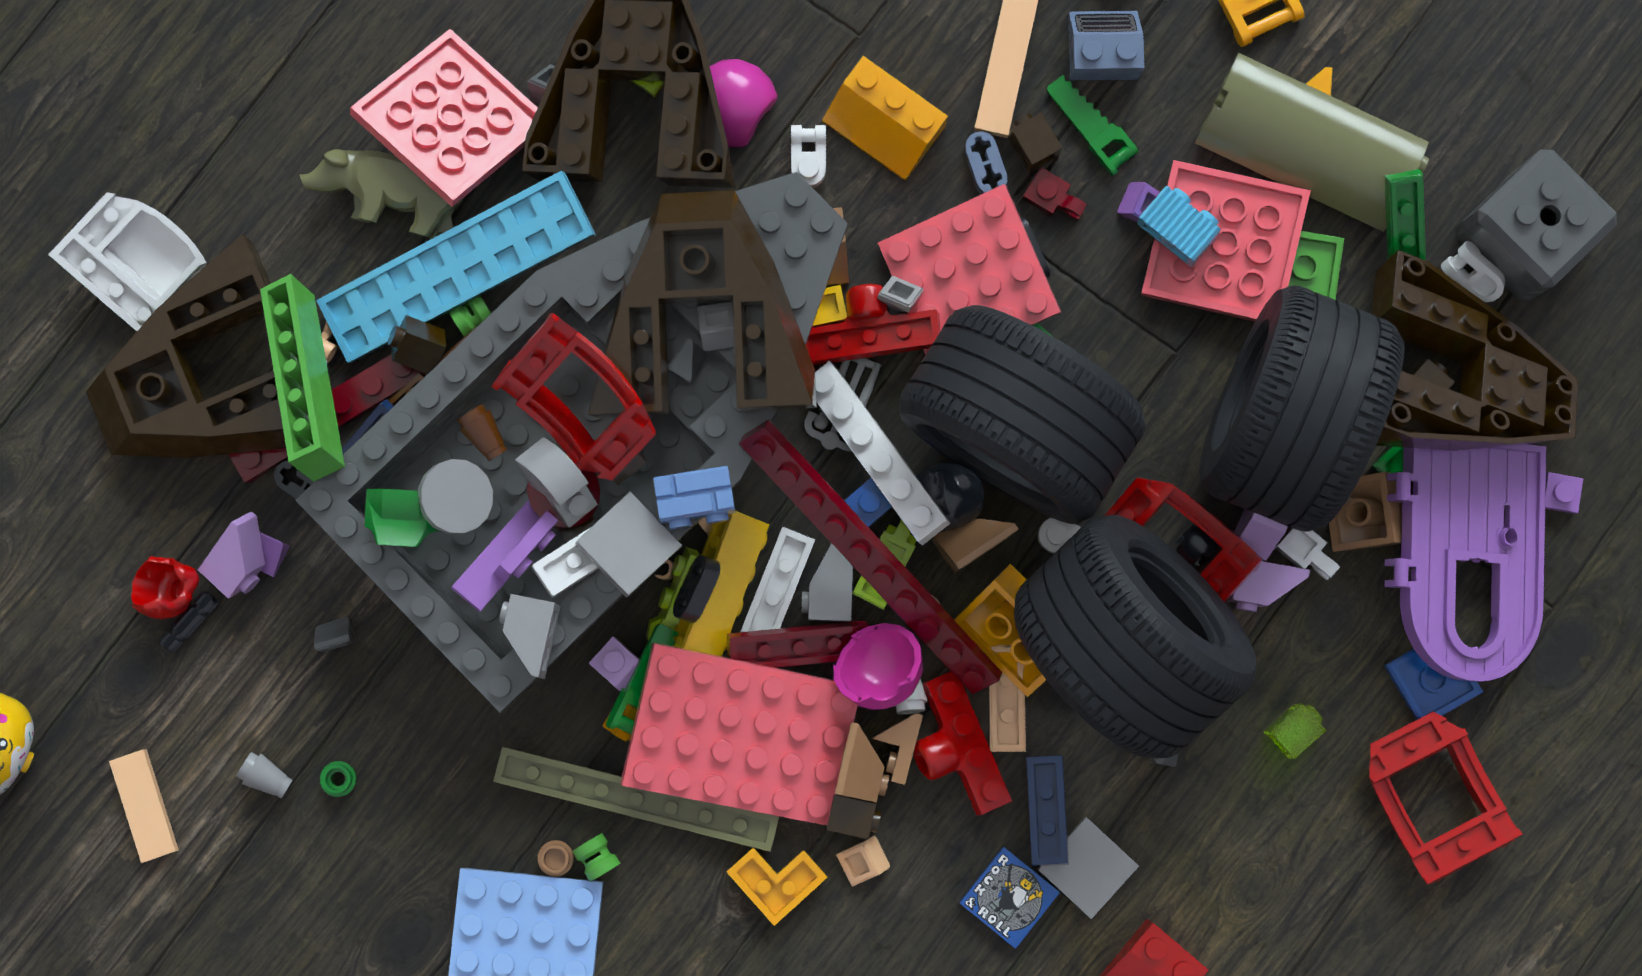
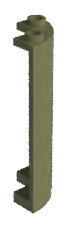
[1195,53,1429,232]

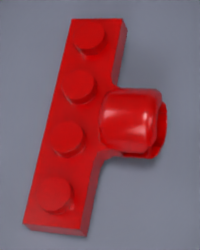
[806,284,941,365]
[913,672,1012,816]

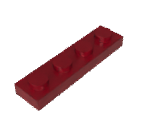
[727,620,869,668]

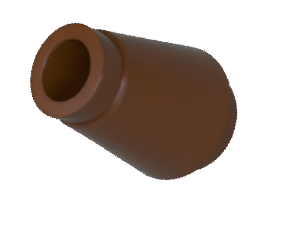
[457,404,508,461]

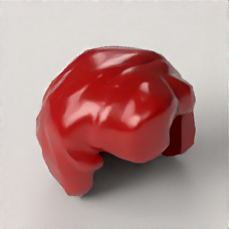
[131,556,199,619]

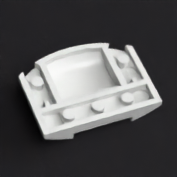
[48,192,207,331]

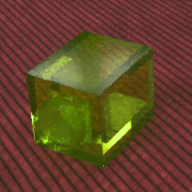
[1264,703,1327,759]

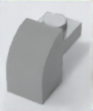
[515,437,598,528]

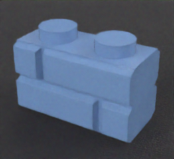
[653,466,736,530]

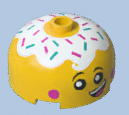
[0,693,34,794]

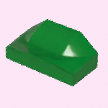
[364,489,441,547]

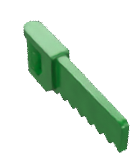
[1047,75,1139,176]
[606,624,678,735]

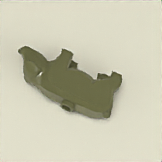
[300,149,463,240]

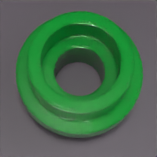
[320,761,357,797]

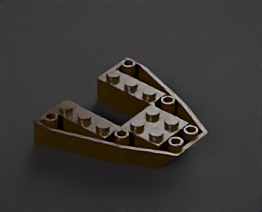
[522,0,736,188]
[588,190,817,418]
[86,234,286,458]
[1371,250,1578,451]

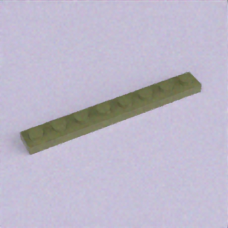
[493,747,779,852]

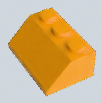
[822,56,948,181]
[954,564,1046,697]

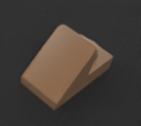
[871,713,923,785]

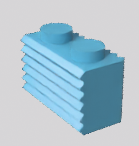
[1137,186,1221,268]

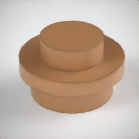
[538,840,574,877]

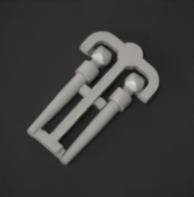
[805,358,881,452]

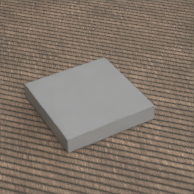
[575,492,682,598]
[1038,817,1139,919]

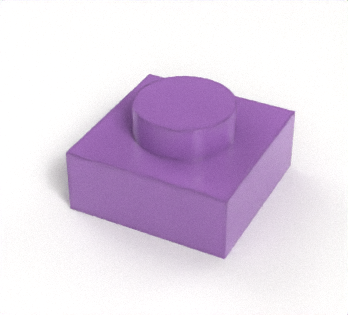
[1545,472,1583,514]

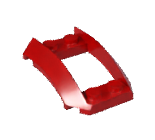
[491,313,656,480]
[1104,477,1263,603]
[1369,711,1523,885]

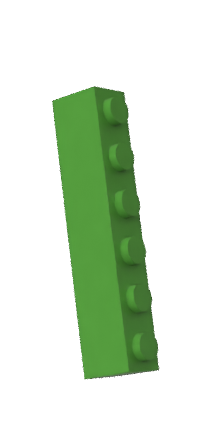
[260,274,345,482]

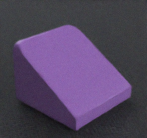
[1117,182,1160,222]
[260,532,290,577]

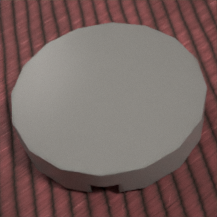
[418,459,493,534]

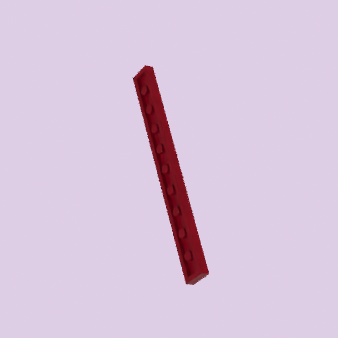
[738,419,1002,694]

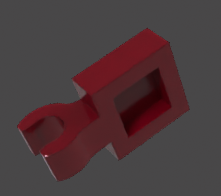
[1023,167,1087,221]

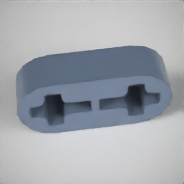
[964,131,1007,194]

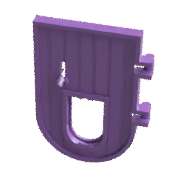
[1384,444,1546,681]

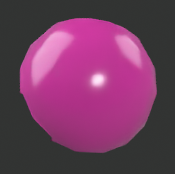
[710,59,777,147]
[833,623,923,710]

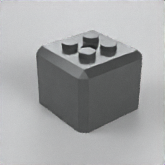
[1457,149,1617,300]

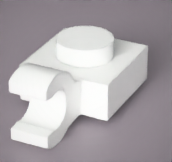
[1275,528,1340,580]

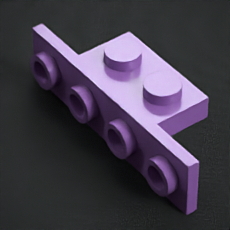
[451,500,558,612]

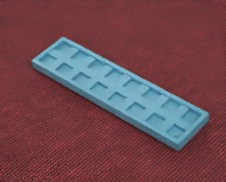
[316,171,596,363]

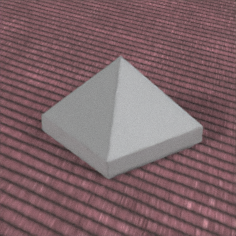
[877,276,924,312]

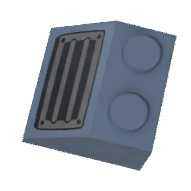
[1068,11,1144,81]

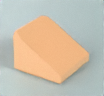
[836,836,890,887]

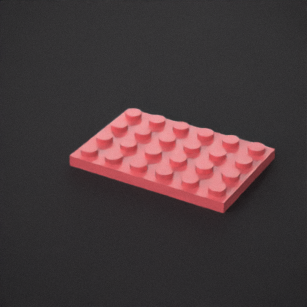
[620,642,858,826]

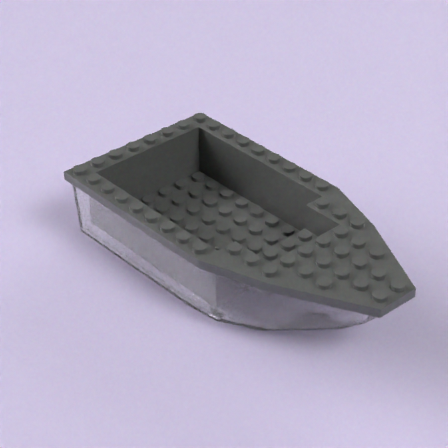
[295,172,848,713]

